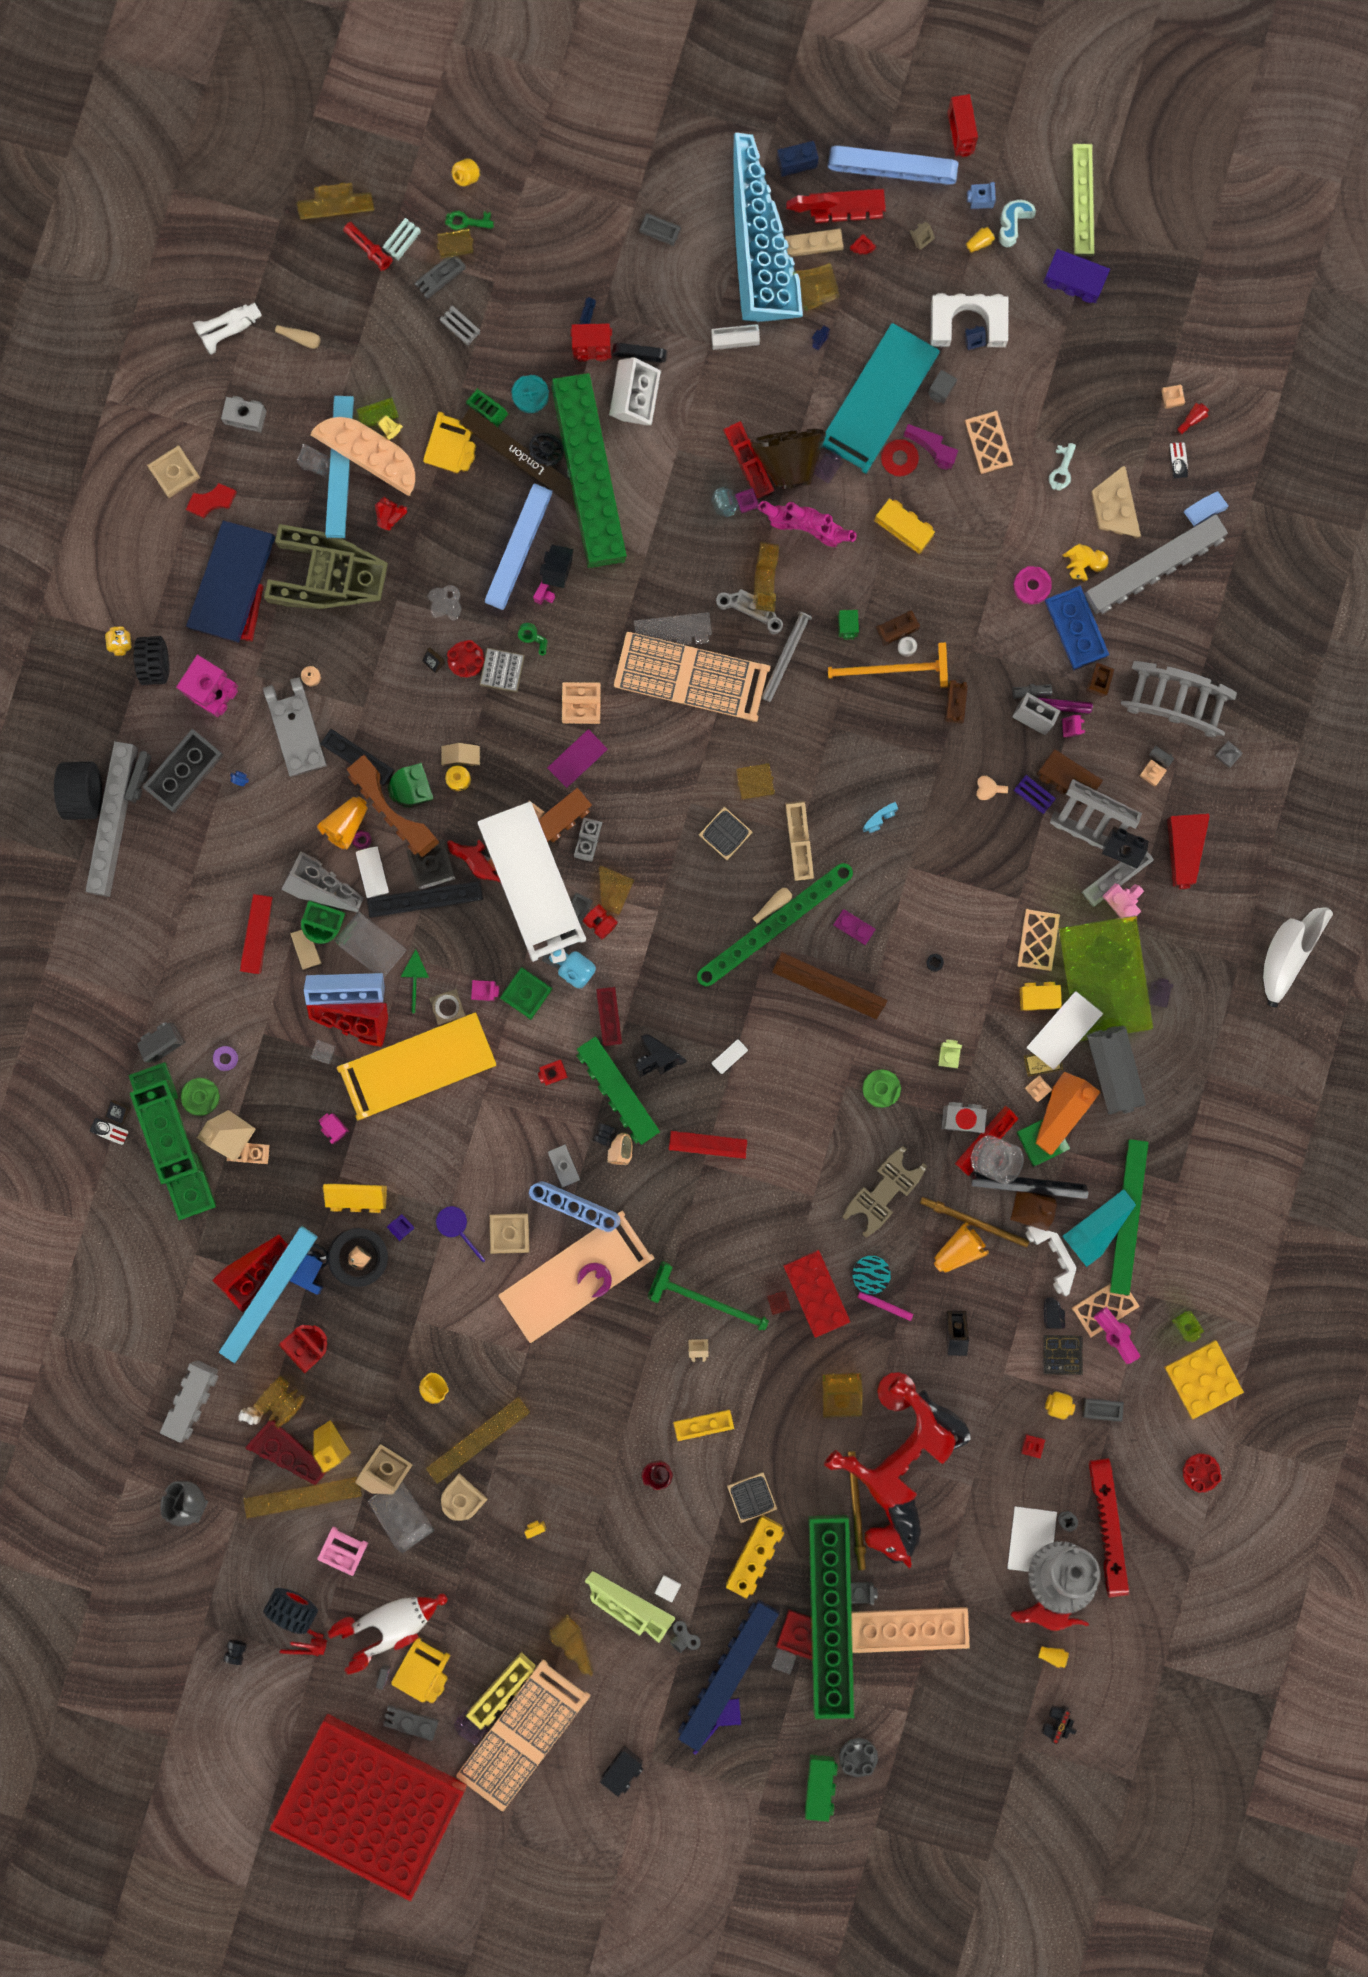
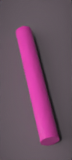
[857,1291,913,1321]

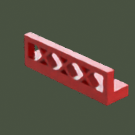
[669,1131,747,1159]

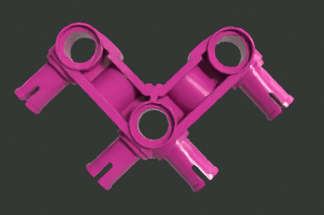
[758,501,857,547]

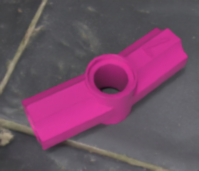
[1094,1307,1141,1364]

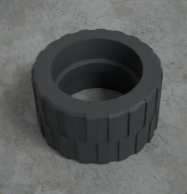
[54,761,102,820]

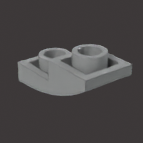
[574,818,602,862]

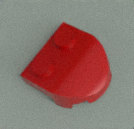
[279,1325,327,1373]

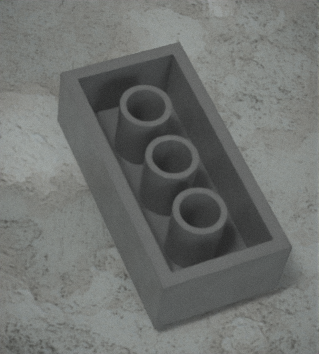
[143,729,224,813]

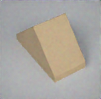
[442,743,480,766]

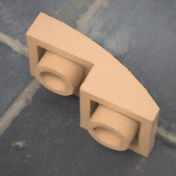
[226,1143,270,1164]

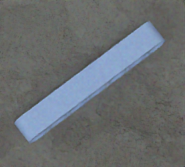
[828,146,958,184]
[485,484,552,610]

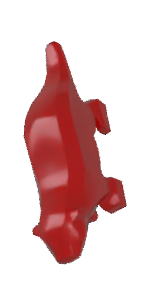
[447,840,501,883]
[1011,1600,1089,1631]

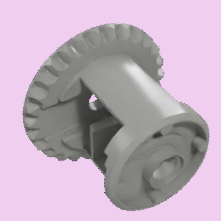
[1028,1541,1100,1614]

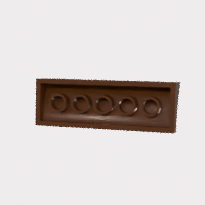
[772,952,888,1020]

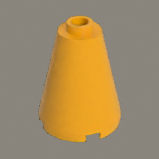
[317,796,368,850]
[934,1222,989,1273]

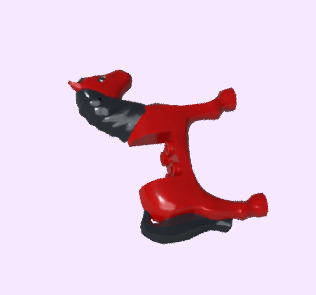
[824,1376,970,1568]

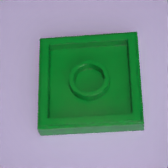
[500,967,553,1020]

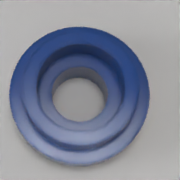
[230,771,249,787]

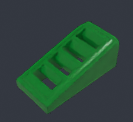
[465,388,508,427]

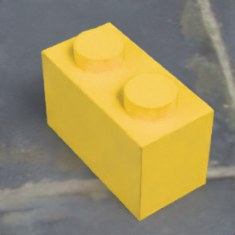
[1019,982,1062,1011]

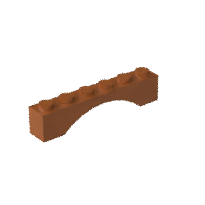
[346,755,440,857]

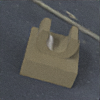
[910,222,935,250]

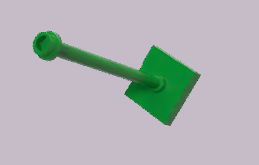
[647,1261,769,1331]

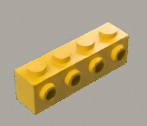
[726,1515,784,1599]

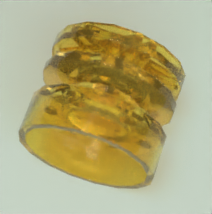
[253,1376,306,1428]

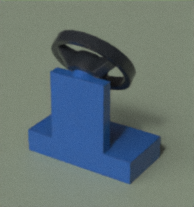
[290,1243,328,1295]

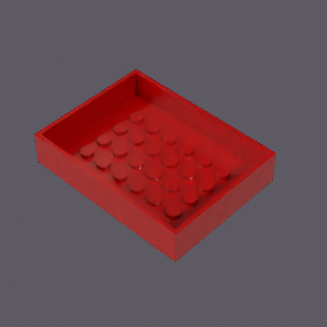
[269,1714,467,1901]

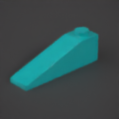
[1063,1190,1136,1267]

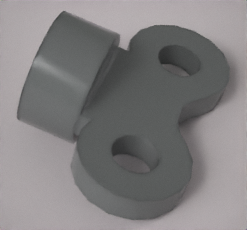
[670,1621,701,1653]

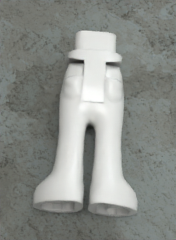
[193,303,262,355]

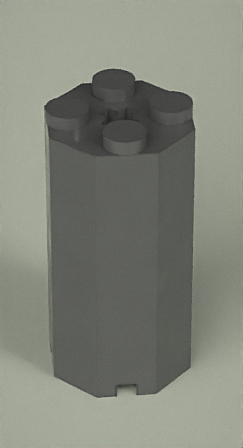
[1087,1026,1146,1114]

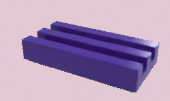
[1014,775,1056,814]

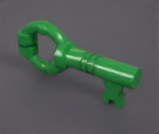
[445,211,494,230]

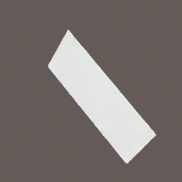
[1026,991,1103,1070]

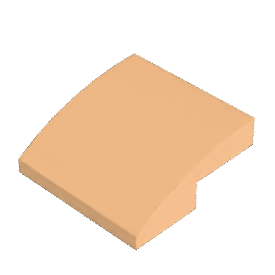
[562,682,601,724]

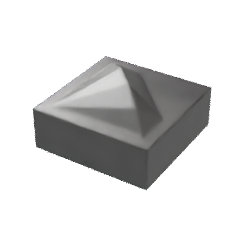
[1215,741,1243,768]

